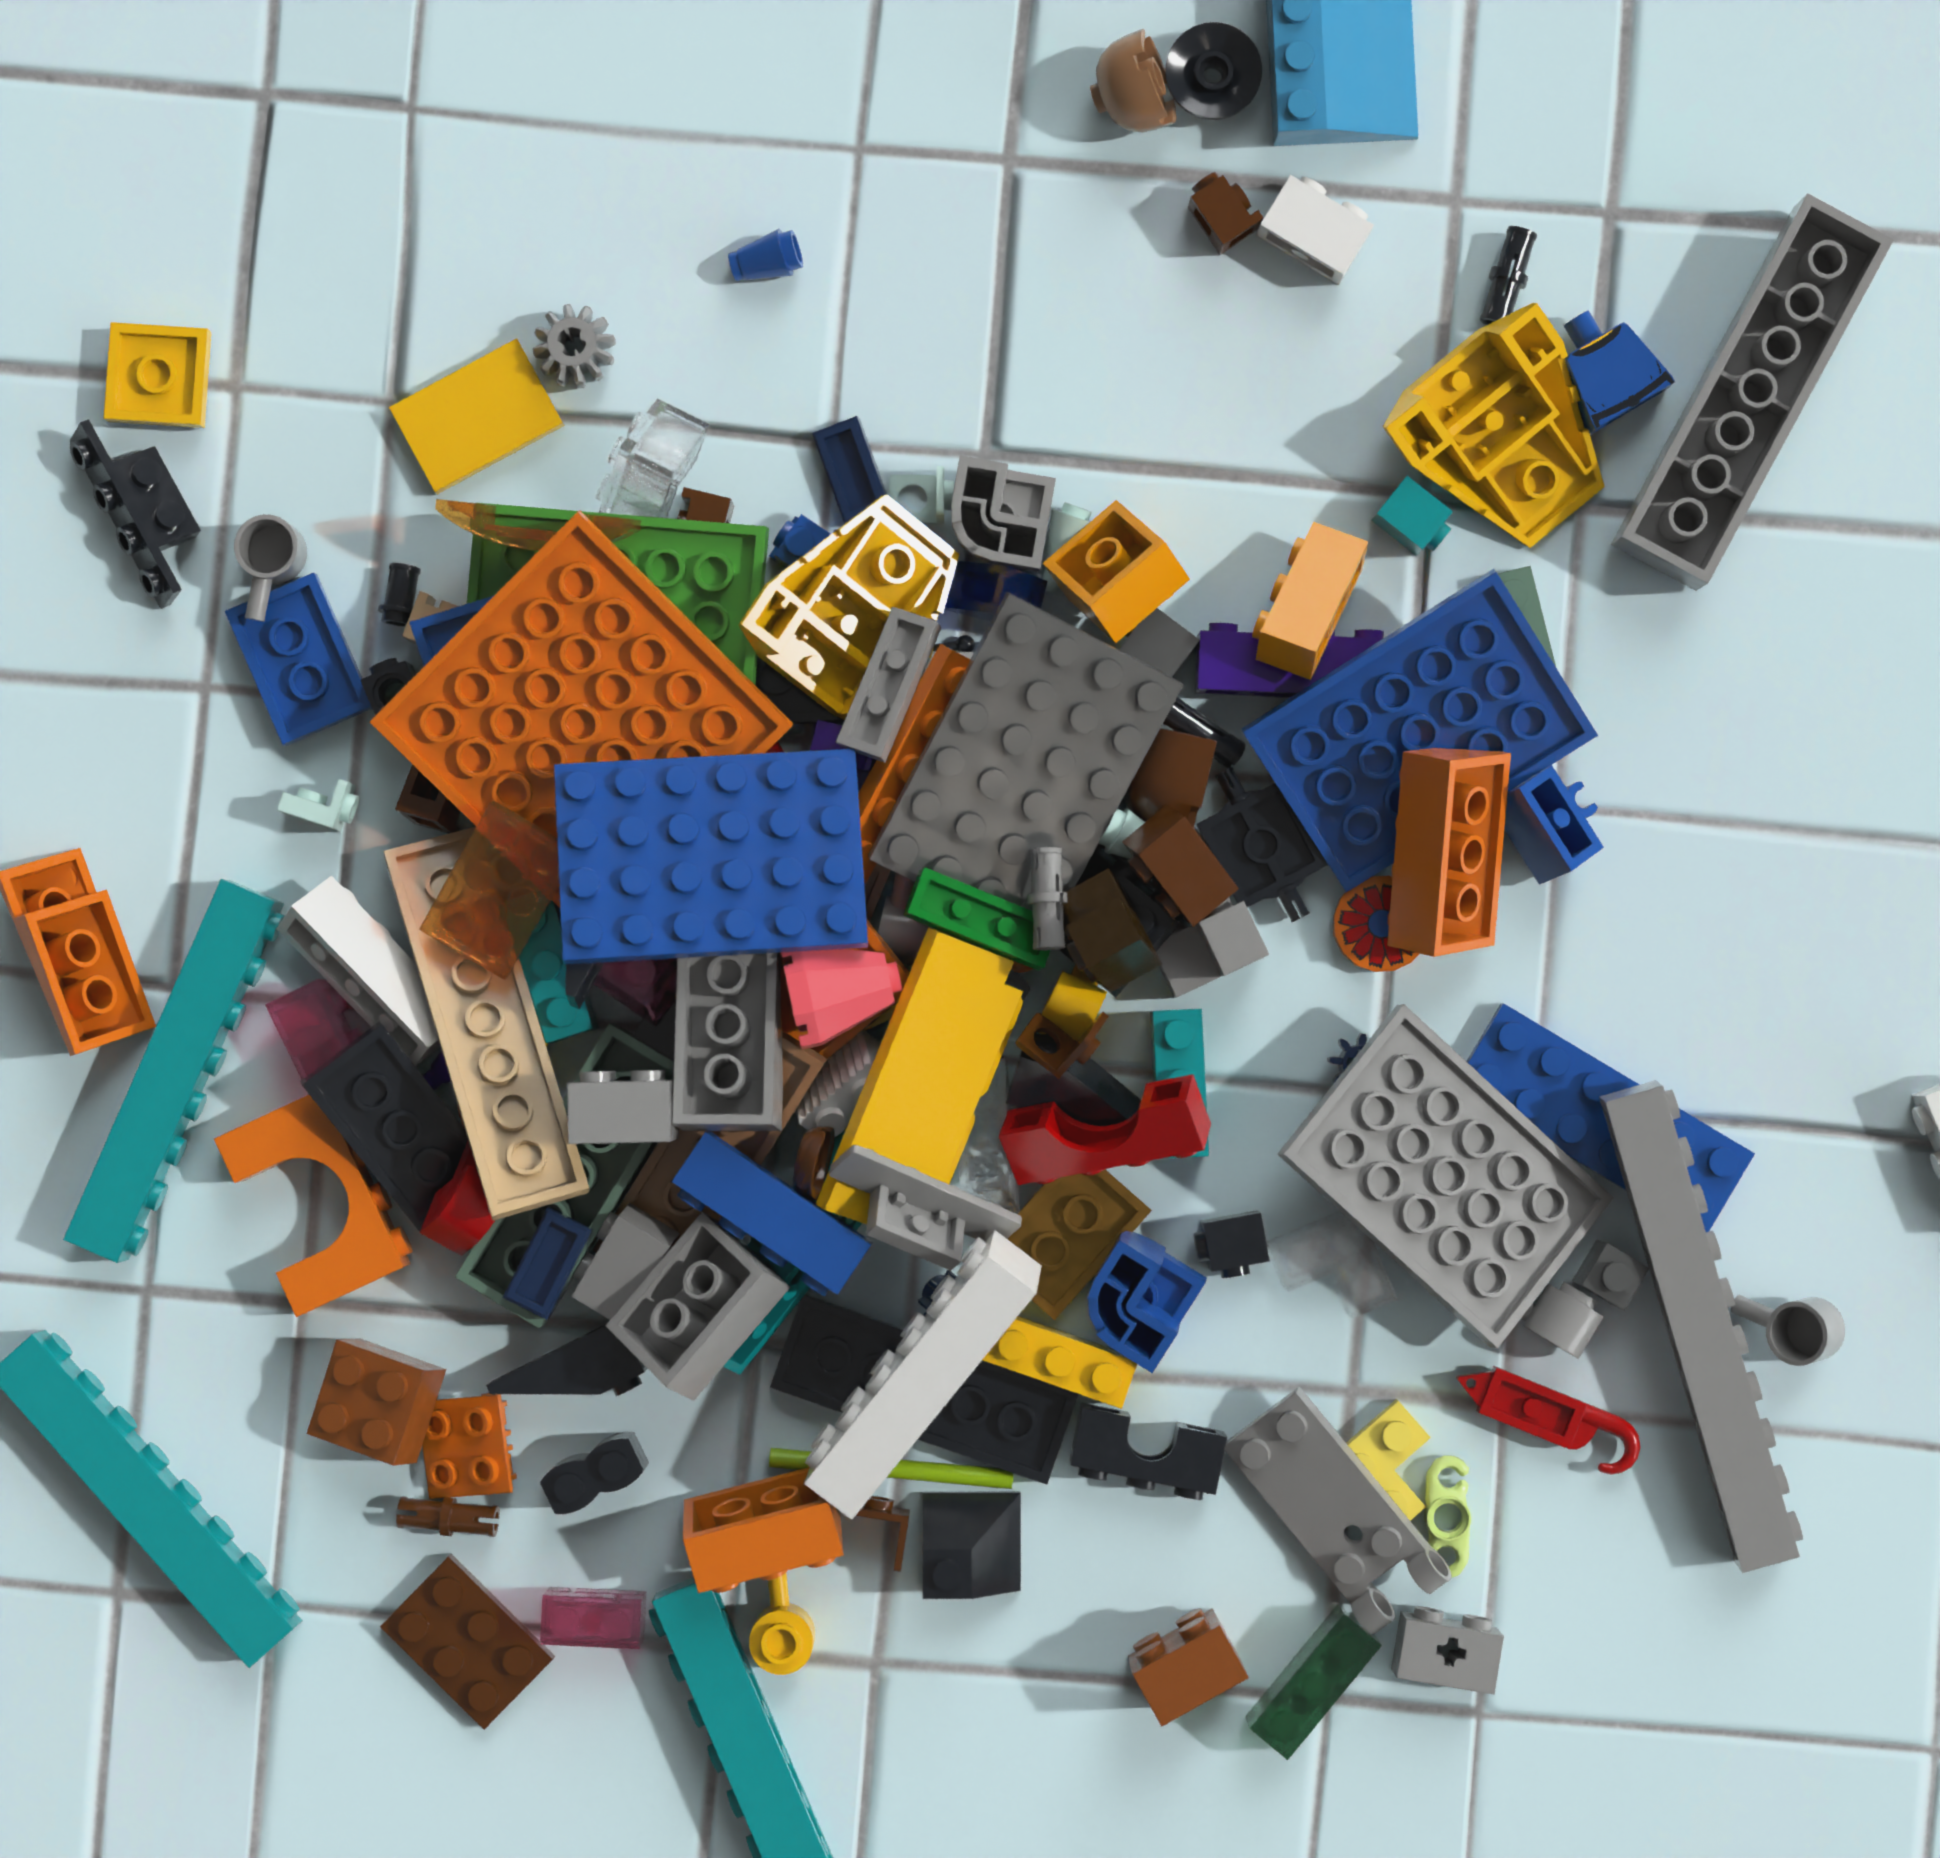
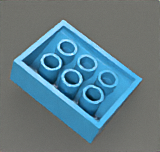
[1266,0,1419,146]

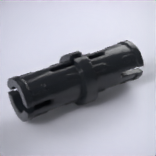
[1479,226,1537,325]

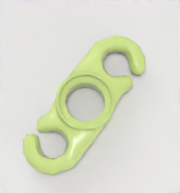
[1424,1455,1471,1578]

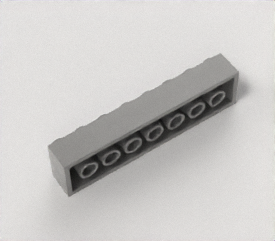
[1611,193,1894,591]

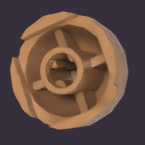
[1090,29,1177,133]

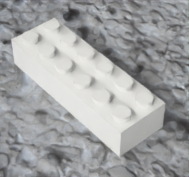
[804,1230,1041,1520]

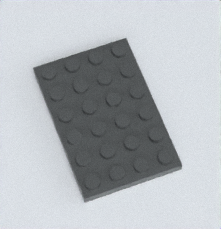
[868,592,1184,911]

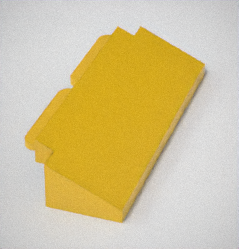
[815,927,1023,1224]

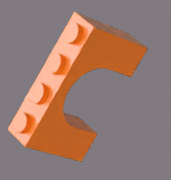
[214,1095,413,1317]

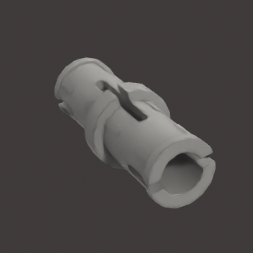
[1027,847,1068,950]

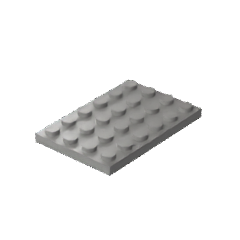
[1277,1004,1613,1348]

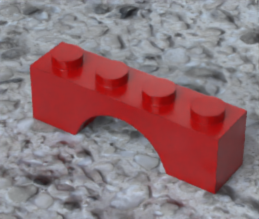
[999,1074,1211,1185]

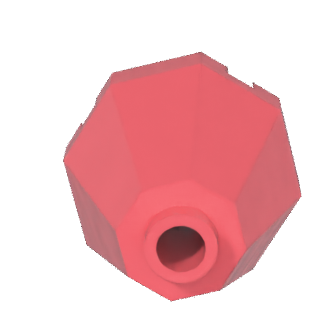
[781,949,902,1050]

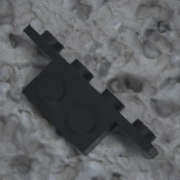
[70,419,201,609]

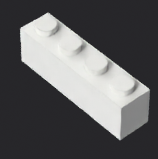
[277,876,440,1066]

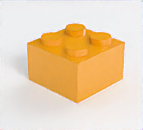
[1042,500,1190,643]

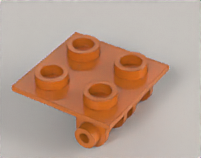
[422,1392,517,1499]

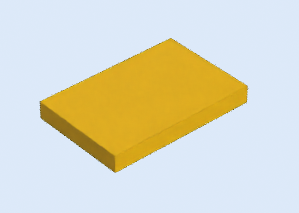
[389,338,565,495]

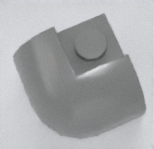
[951,455,1056,573]

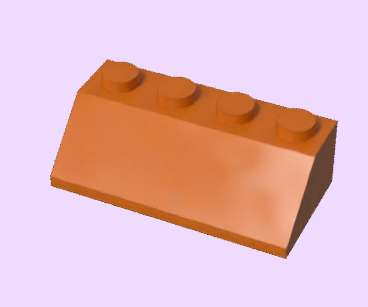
[1387,748,1511,957]

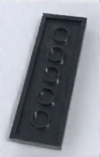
[770,1294,1079,1485]

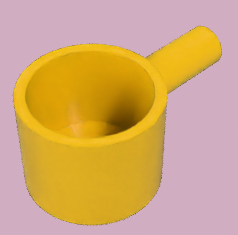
[749,1573,815,1675]

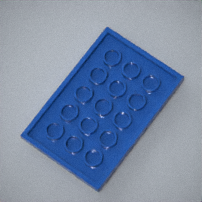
[1241,569,1598,892]
[554,749,868,965]

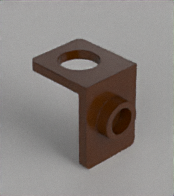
[1015,1012,1109,1079]
[856,1496,910,1572]

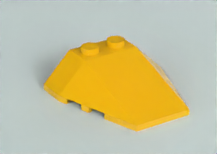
[1382,302,1605,548]
[738,494,959,720]

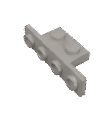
[829,1145,1022,1271]

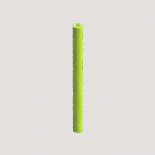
[769,1448,1013,1489]

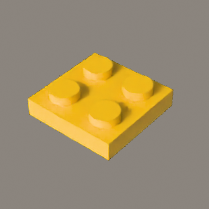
[104,322,212,428]

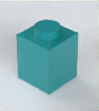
[1371,476,1453,556]

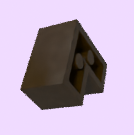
[1063,868,1162,993]

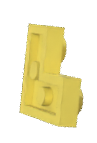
[1346,1399,1431,1521]

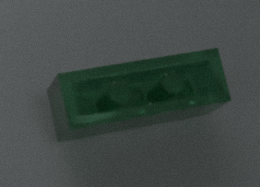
[1245,1604,1382,1760]

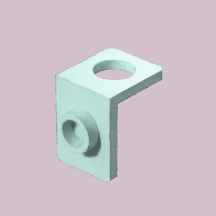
[889,466,954,524]

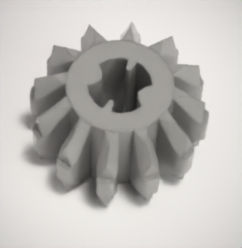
[533,304,616,388]

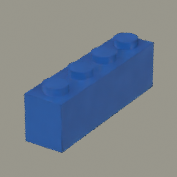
[672,1131,874,1296]

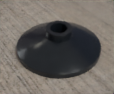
[1165,22,1262,120]

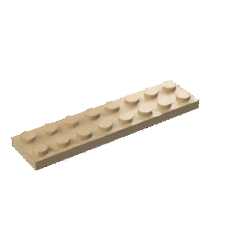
[384,827,589,1221]

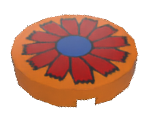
[1333,876,1420,972]

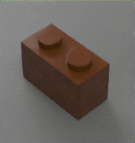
[1122,804,1239,927]

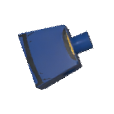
[1564,310,1675,435]

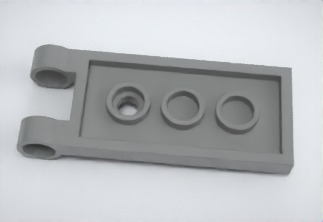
[1225,1386,1452,1634]

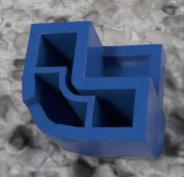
[1087,1231,1207,1373]

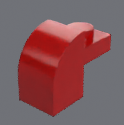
[420,1141,495,1256]

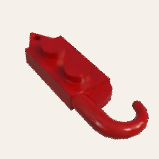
[1456,1366,1641,1475]

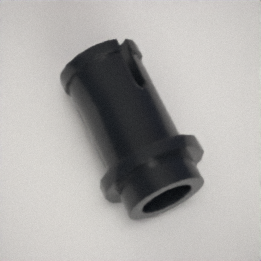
[378,563,421,627]

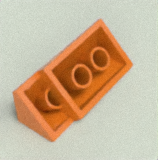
[0,848,156,1056]

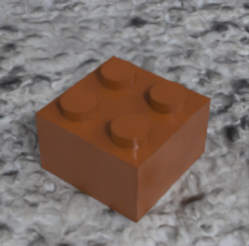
[306,1338,446,1466]
[1128,1608,1249,1727]

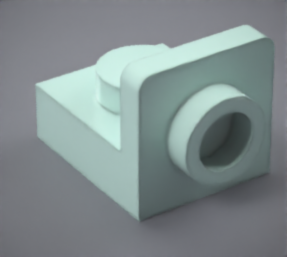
[277,779,359,832]

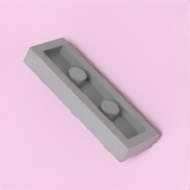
[836,606,942,763]

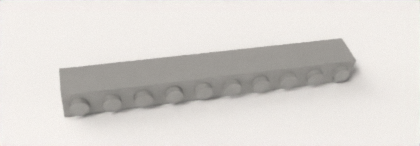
[1599,1080,1803,1573]

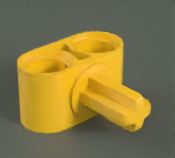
[1039,964,1107,1041]

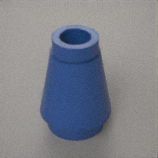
[728,228,803,282]

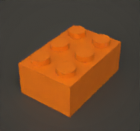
[683,1467,844,1593]

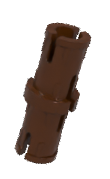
[396,1496,500,1537]

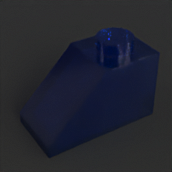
[944,561,1048,621]

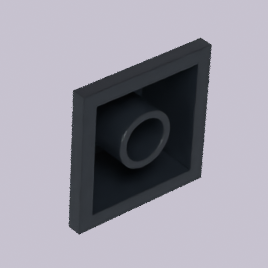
[922,1491,1021,1599]

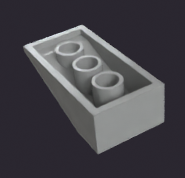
[672,953,783,1131]

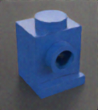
[769,514,831,568]

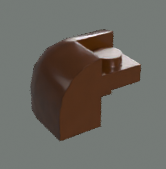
[1123,728,1217,829]

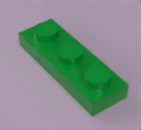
[903,867,1050,971]

